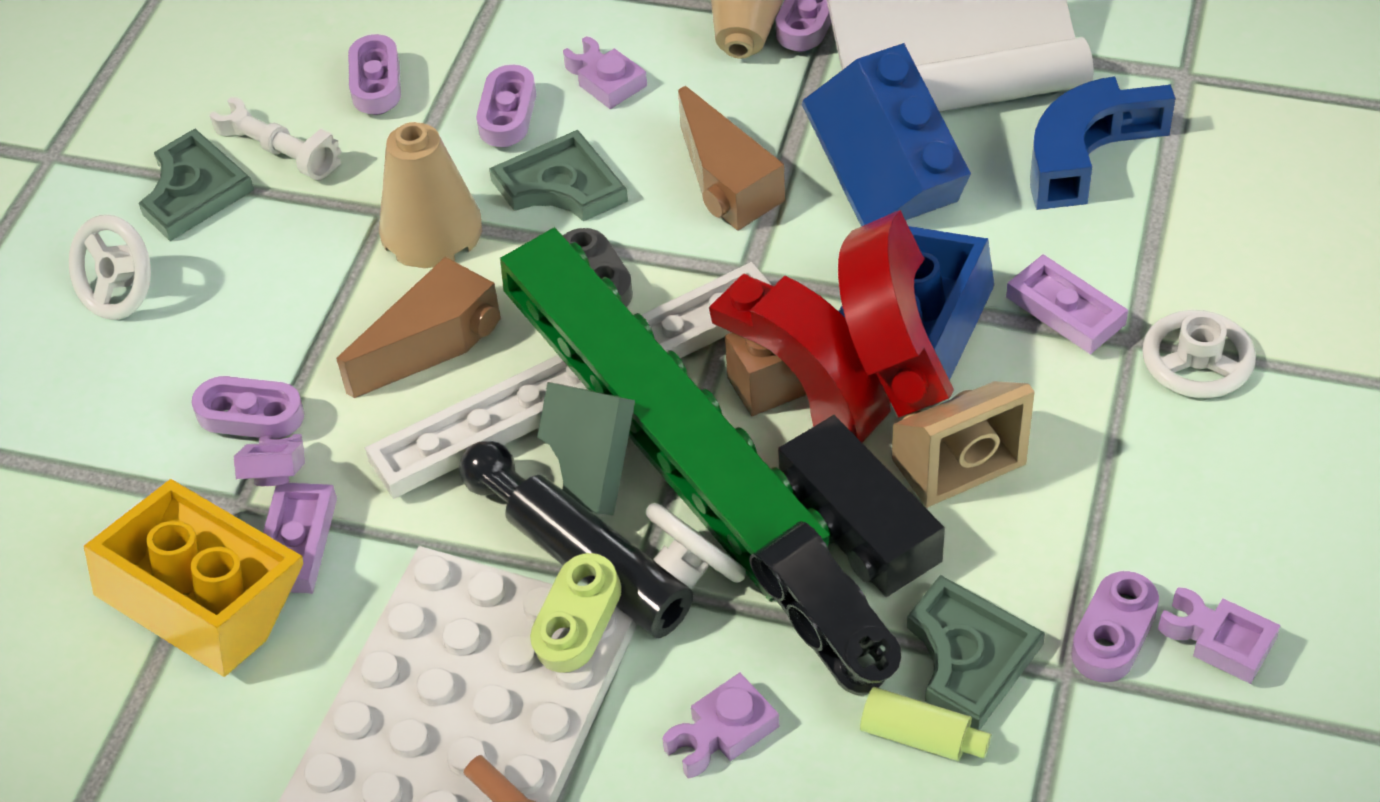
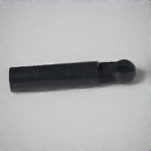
[459,441,693,638]

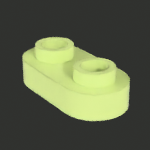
[530,553,621,673]

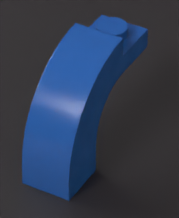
[1030,76,1176,210]

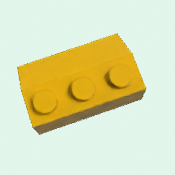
[84,479,303,677]

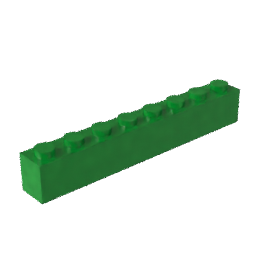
[500,227,830,601]

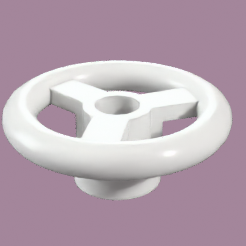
[68,214,151,320]
[1142,310,1256,398]
[646,503,746,589]

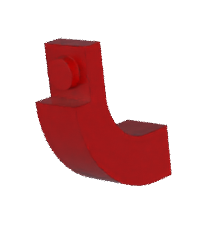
[838,210,954,418]
[709,273,891,443]

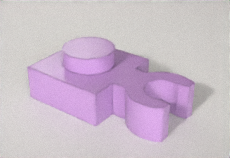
[563,36,647,109]
[234,434,305,486]
[1158,587,1281,684]
[662,672,780,778]

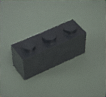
[778,415,945,597]

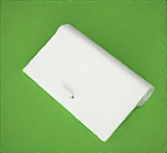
[827,0,1094,112]

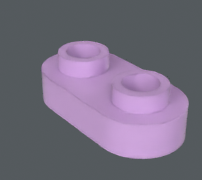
[776,0,831,52]
[348,34,401,115]
[476,64,536,147]
[192,376,305,439]
[1071,571,1159,682]

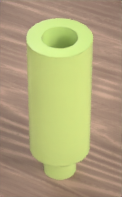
[860,687,992,761]

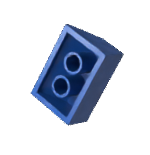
[802,43,971,226]
[839,226,995,380]

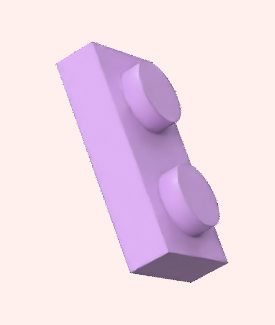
[1006,254,1128,355]
[263,483,337,594]

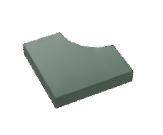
[138,128,254,241]
[489,129,628,222]
[537,382,635,515]
[907,575,1045,730]

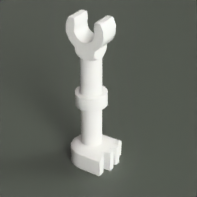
[209,97,342,180]

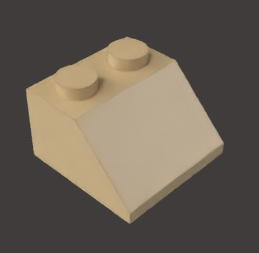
[892,381,1035,508]

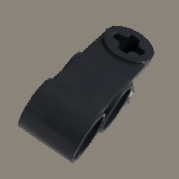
[749,521,901,695]

